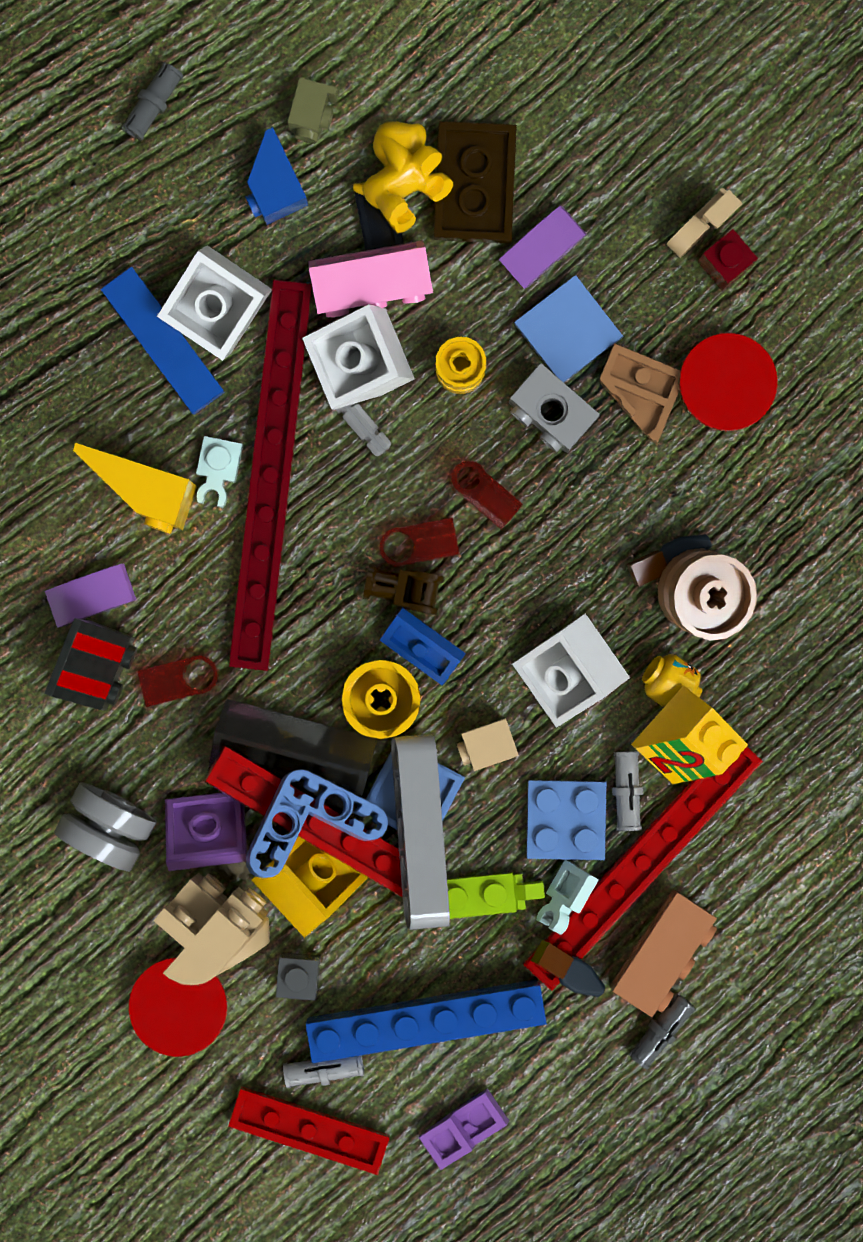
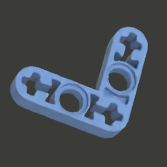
[245,770,388,878]

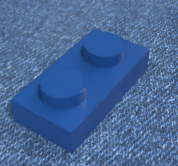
[380,608,466,686]

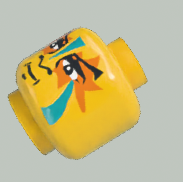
[642,654,702,707]

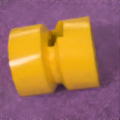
[436,337,486,394]

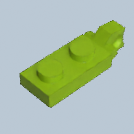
[447,872,545,919]

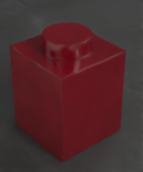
[698,229,758,291]

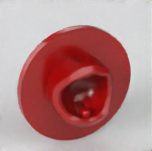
[679,333,778,431]
[129,957,228,1057]

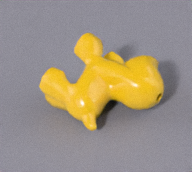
[353,121,453,233]

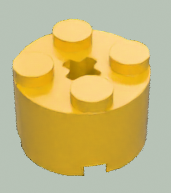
[342,660,421,739]

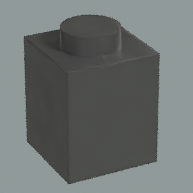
[276,952,321,1001]

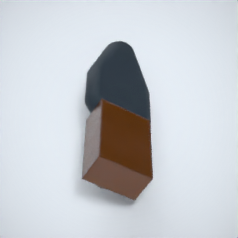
[627,534,712,587]
[531,940,605,997]

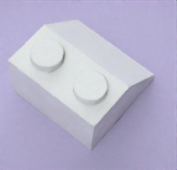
[302,304,415,410]
[512,613,630,728]

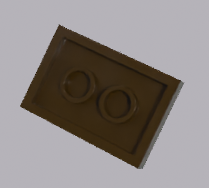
[434,121,517,244]

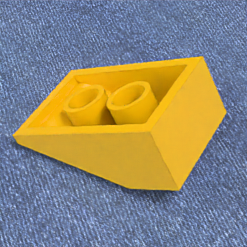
[73,443,197,534]

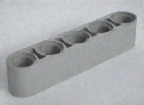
[391,734,450,930]

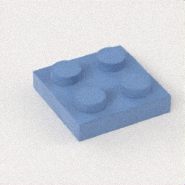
[526,780,606,860]

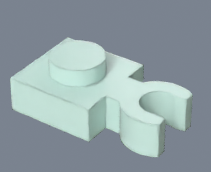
[196,436,243,508]
[536,860,598,935]

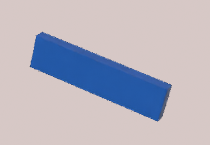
[101,267,225,415]

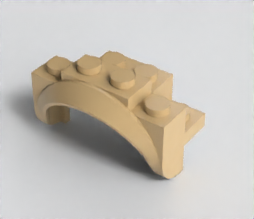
[154,873,270,985]

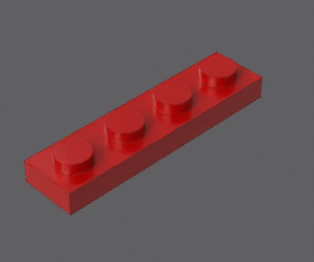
[228,1086,390,1175]

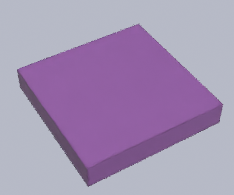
[165,792,247,871]

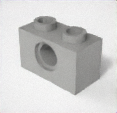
[509,363,600,453]

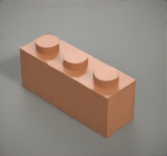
[609,889,717,1017]

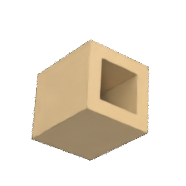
[456,718,519,771]

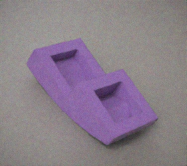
[499,205,587,289]
[45,563,136,628]
[419,1088,509,1170]

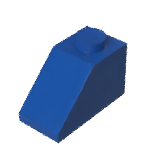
[245,127,308,225]

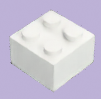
[157,245,272,361]

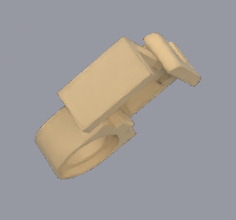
[666,188,743,258]

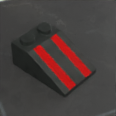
[44,618,137,710]

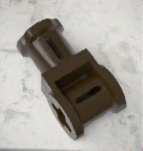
[363,564,444,615]

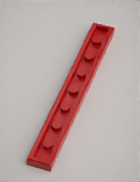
[523,747,763,991]

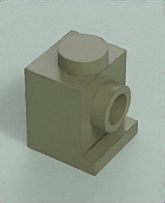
[288,78,339,144]

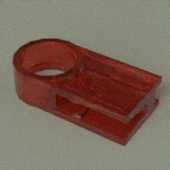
[380,517,460,567]
[137,655,219,707]

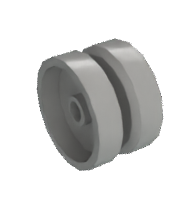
[54,782,157,872]

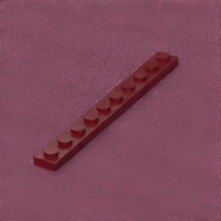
[229,280,313,671]

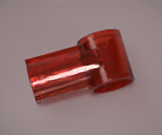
[449,460,523,530]

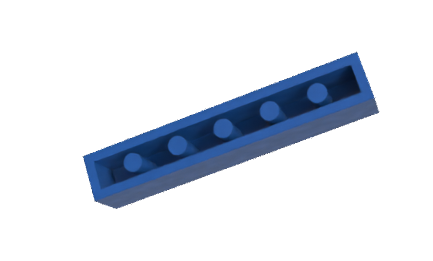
[306,979,547,1063]

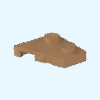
[599,343,680,444]

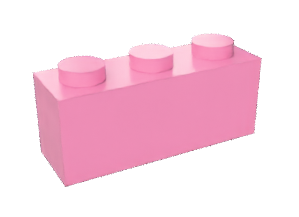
[308,240,433,317]

